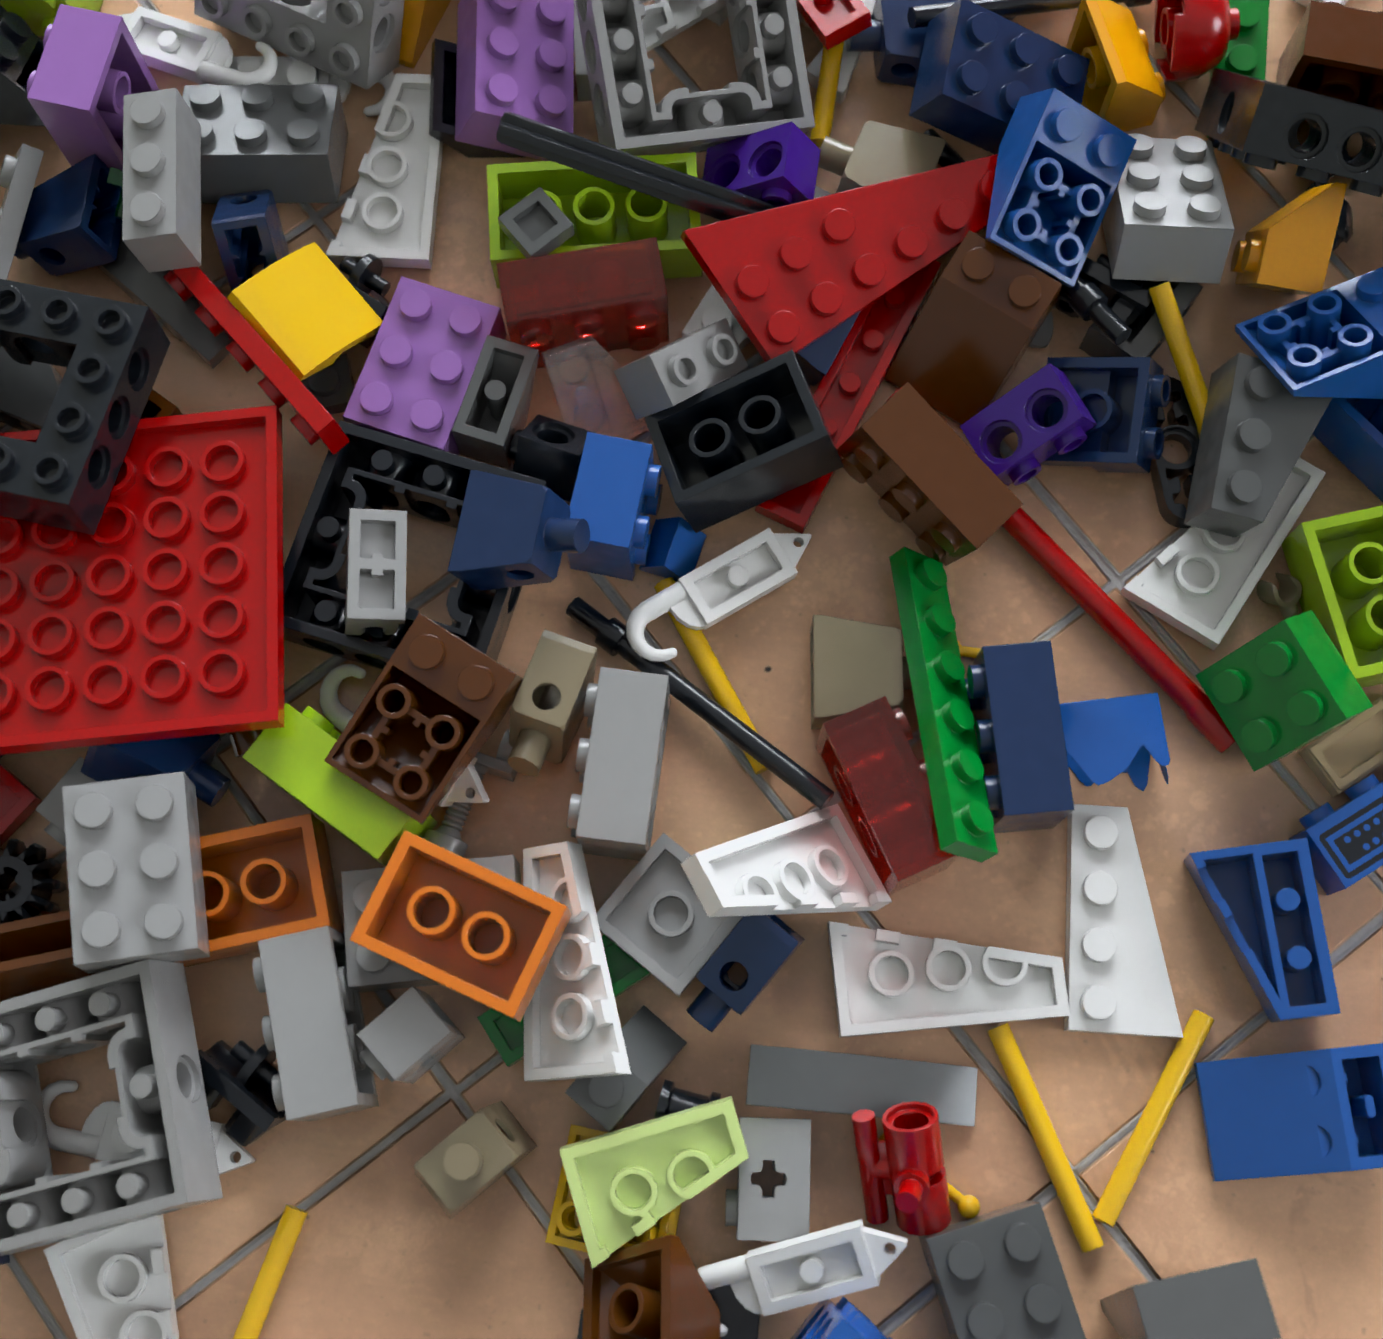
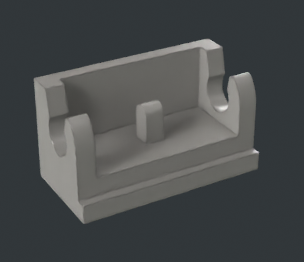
[345,508,407,635]

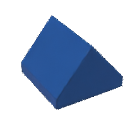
[639,517,706,582]

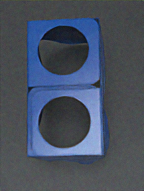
[1060,692,1170,792]

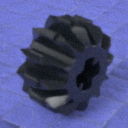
[0,839,67,924]

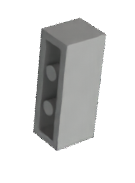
[122,88,201,273]

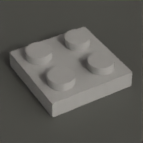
[596,832,744,997]

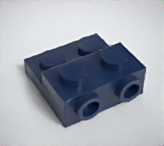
[1040,357,1171,474]

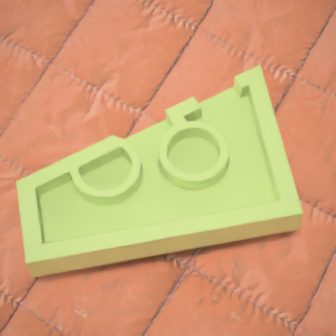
[559,1096,749,1269]

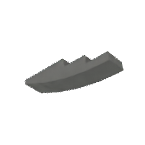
[97,232,232,369]
[745,1044,978,1127]

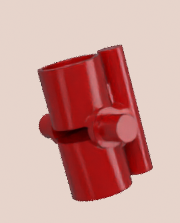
[852,1101,952,1236]

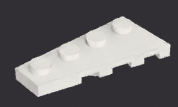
[523,841,631,1082]

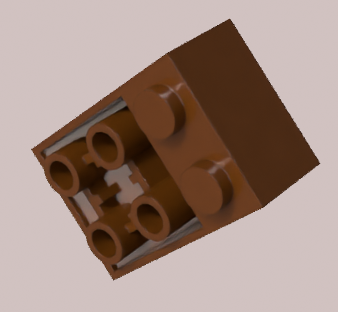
[324,613,523,824]

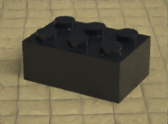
[644,350,844,533]

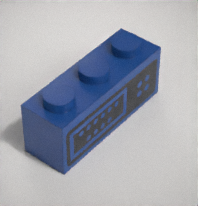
[1289,773,1383,896]

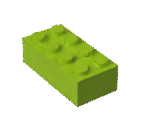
[487,152,702,288]

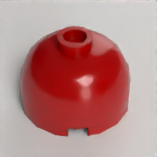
[1154,0,1240,82]

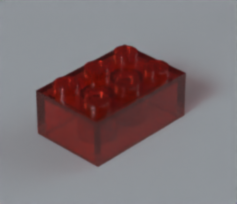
[496,237,669,368]
[816,696,959,895]

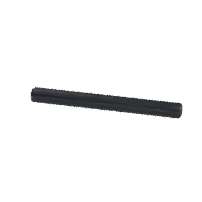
[496,111,779,221]

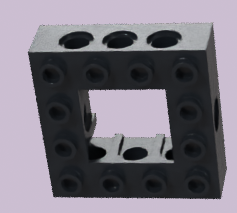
[1195,68,1383,197]
[0,279,171,535]
[283,420,548,670]

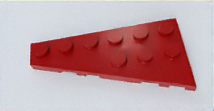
[680,154,998,362]

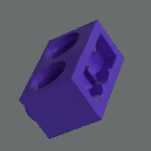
[702,121,821,221]
[960,363,1097,485]

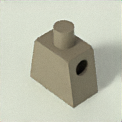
[818,121,946,193]
[810,615,912,729]
[507,629,597,776]
[414,1101,537,1219]

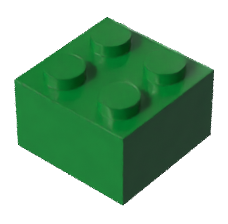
[1195,610,1373,772]

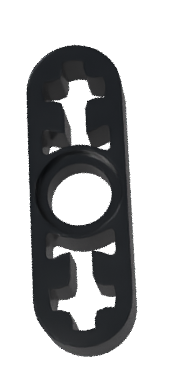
[1150,376,1199,528]

